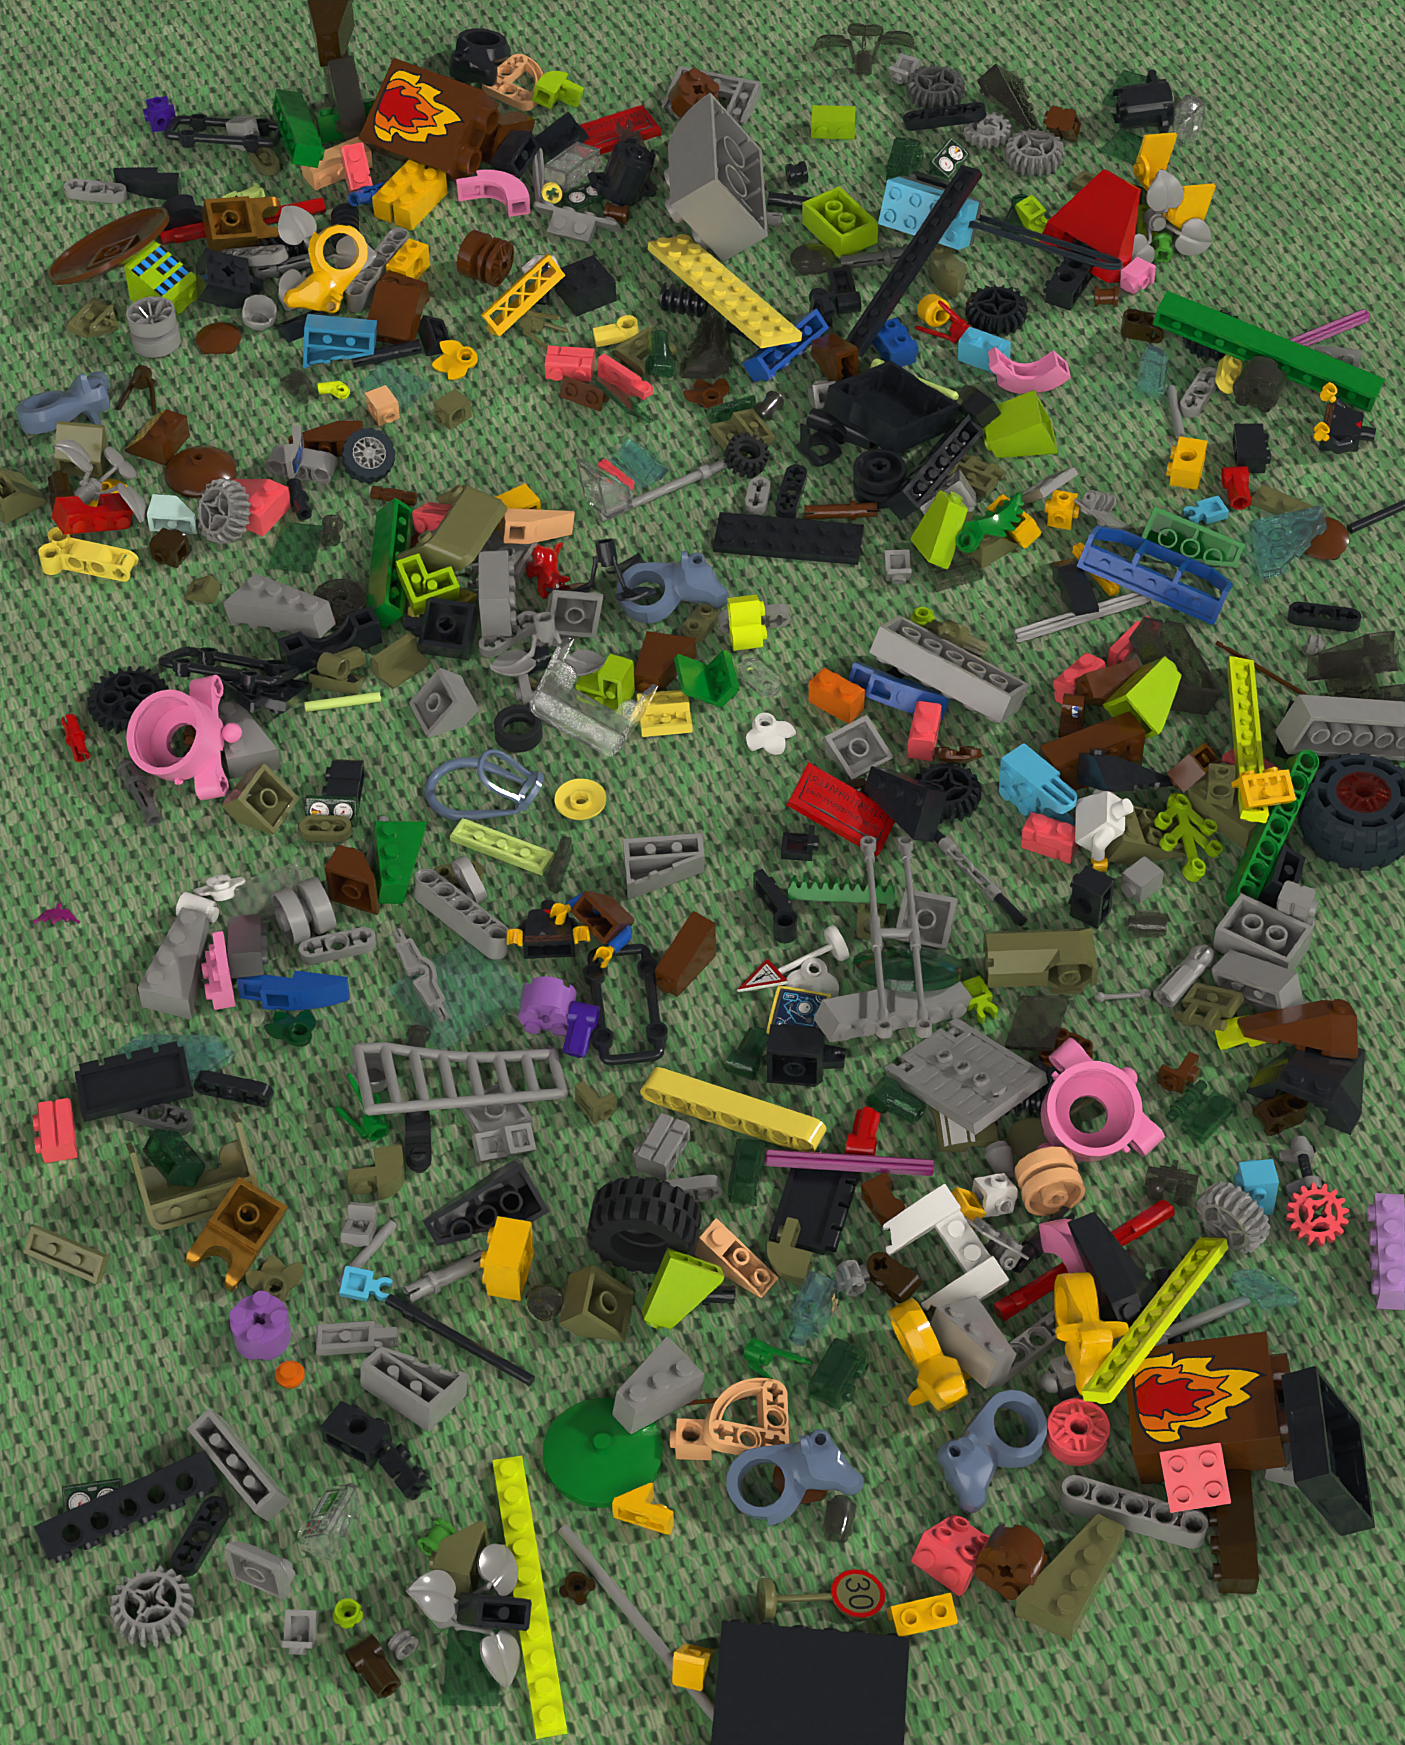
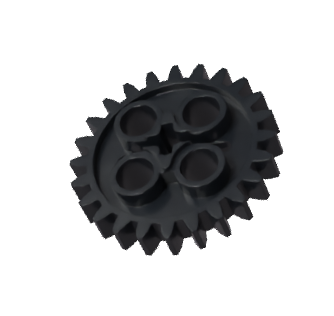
[87,666,169,734]

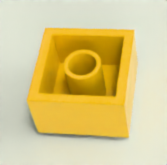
[480,1216,534,1301]

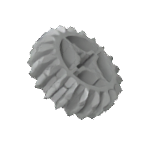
[1005,128,1065,178]
[196,478,252,544]
[1196,1181,1271,1254]
[110,1565,195,1649]

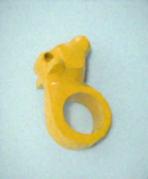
[283,224,368,314]
[1054,1272,1129,1395]
[887,1298,972,1412]

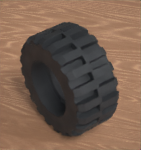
[587,1176,702,1274]

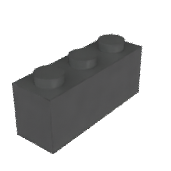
[228,913,269,979]

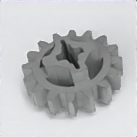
[963,111,1011,149]

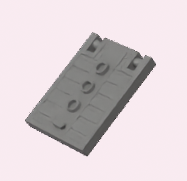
[884,1018,1048,1135]

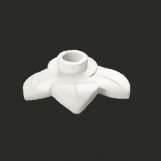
[746,713,796,755]
[193,875,245,901]
[785,958,839,998]

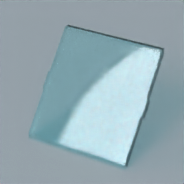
[388,942,522,1050]

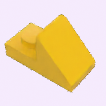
[612,1482,674,1535]
[672,1643,715,1691]

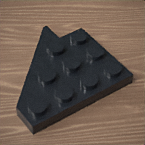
[215,665,312,714]

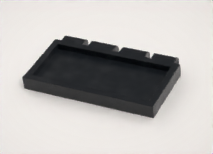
[75,1041,194,1122]
[769,1150,860,1255]

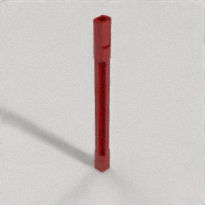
[159,197,326,245]
[993,1199,1175,1322]

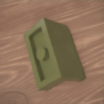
[371,632,430,689]

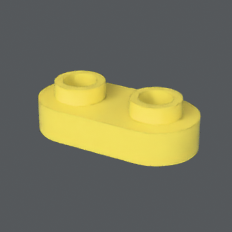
[1215,355,1242,394]

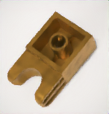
[201,196,280,252]
[185,1177,288,1292]

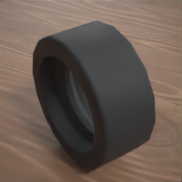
[494,705,543,753]

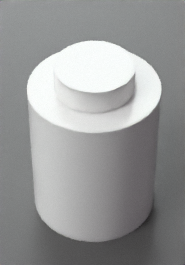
[176,892,219,925]

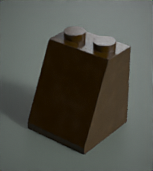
[307,0,355,67]

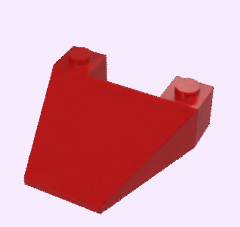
[1039,169,1141,283]

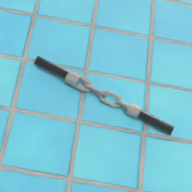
[934,829,1027,926]

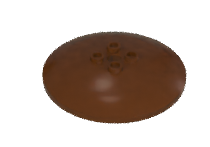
[47,207,170,285]

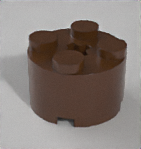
[668,68,719,119]
[975,1524,1047,1600]

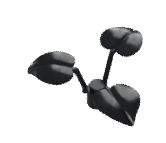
[545,538,656,601]

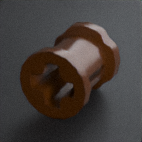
[604,202,630,225]
[1094,286,1118,307]

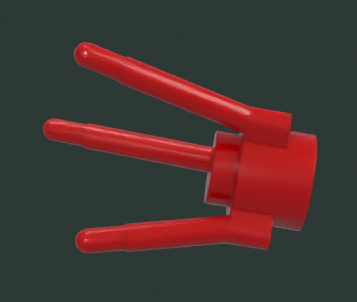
[915,300,973,344]

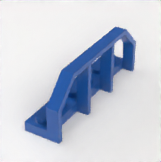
[1077,526,1233,625]

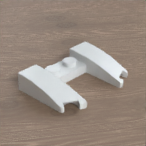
[883,1184,1009,1311]

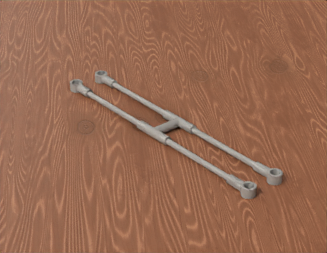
[860,835,932,1039]

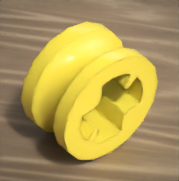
[541,182,562,204]

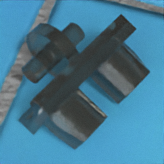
[1145,1159,1199,1207]

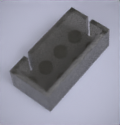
[1129,617,1223,715]

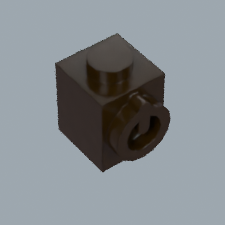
[149,528,190,568]

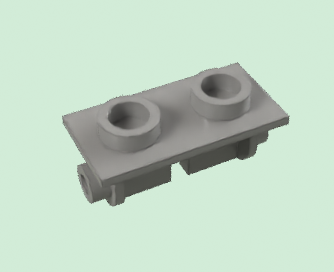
[1314,344,1362,368]

